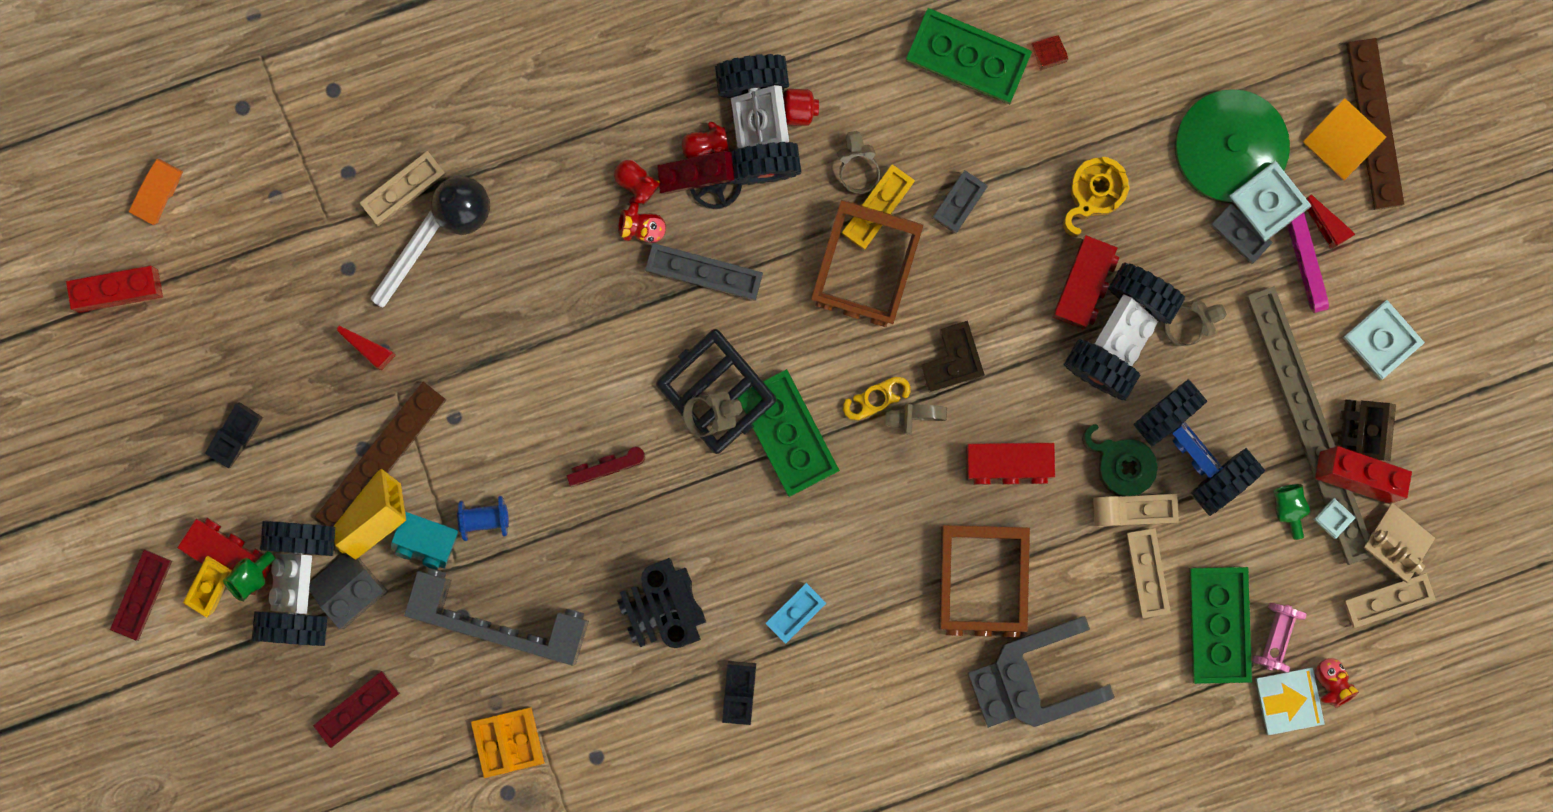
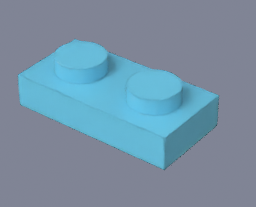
[765,583,827,644]

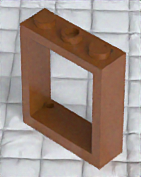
[811,199,924,327]
[939,525,1030,637]

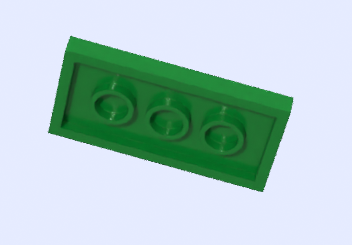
[906,8,1032,105]
[738,369,840,497]
[1189,567,1252,684]

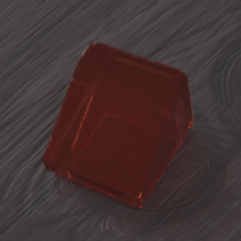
[1031,35,1069,70]

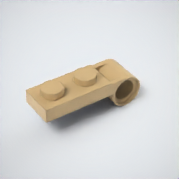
[1093,494,1179,527]

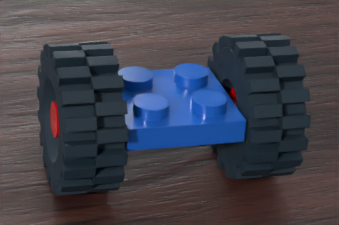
[1133,379,1265,516]

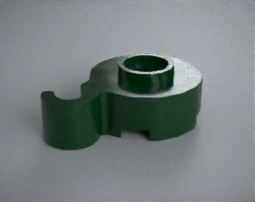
[1082,424,1158,496]

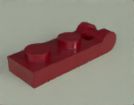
[566,447,646,487]

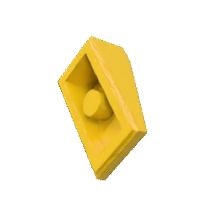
[183,556,231,618]

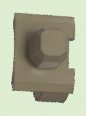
[837,131,880,194]
[1165,300,1227,346]
[683,391,743,437]
[886,404,947,435]

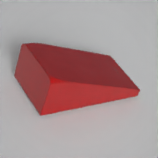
[1306,194,1355,249]
[337,325,396,370]

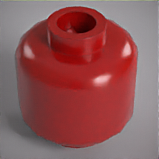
[783,88,819,126]

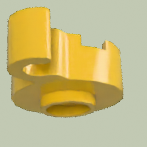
[1063,157,1129,237]

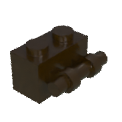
[1338,399,1396,461]

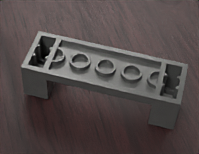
[404,568,589,666]

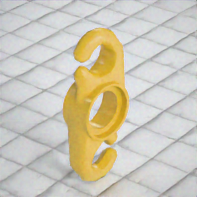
[843,376,911,420]

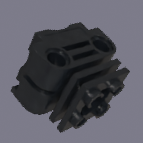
[617,558,707,648]

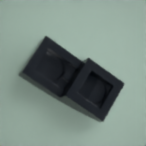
[205,402,263,469]
[722,661,757,725]

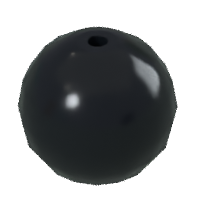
[431,176,490,235]

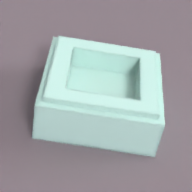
[1313,498,1355,539]

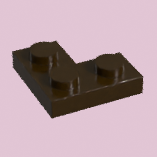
[921,321,985,393]

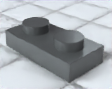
[932,170,988,234]
[1210,204,1273,264]

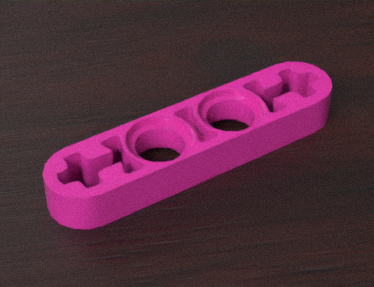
[1287,212,1329,313]

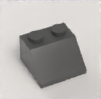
[309,553,388,629]

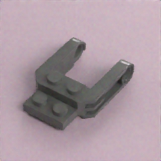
[968,616,1115,728]

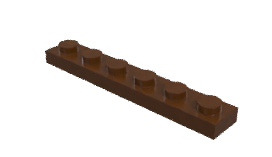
[1346,38,1405,210]
[315,381,446,527]

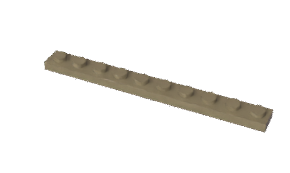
[1246,286,1373,565]

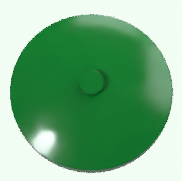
[1175,89,1290,203]

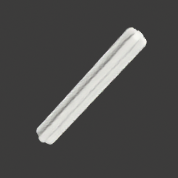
[371,211,440,307]

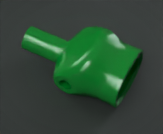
[1273,484,1310,540]
[223,551,275,602]

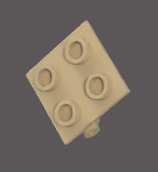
[1364,503,1435,583]

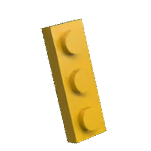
[842,164,915,251]

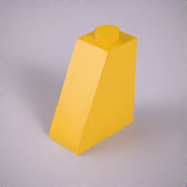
[333,469,406,560]

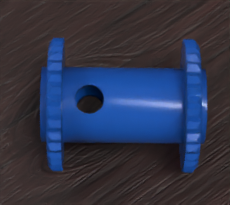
[457,496,509,541]

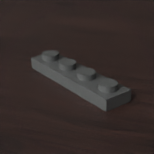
[645,243,763,301]

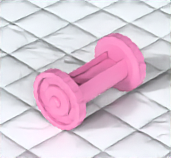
[1252,603,1307,673]

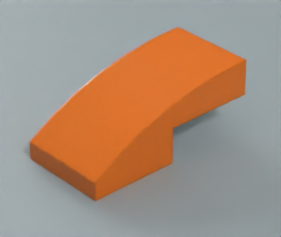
[129,158,183,225]

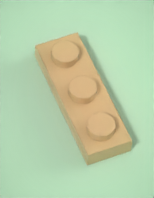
[360,151,446,226]
[1126,528,1171,618]
[1343,573,1436,628]

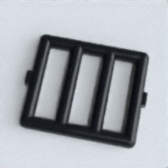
[656,329,777,454]

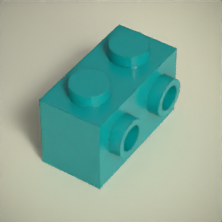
[391,511,458,570]

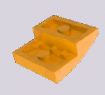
[1303,98,1386,181]
[471,707,545,778]

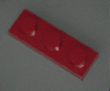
[657,151,734,194]
[110,550,173,641]
[313,671,401,748]

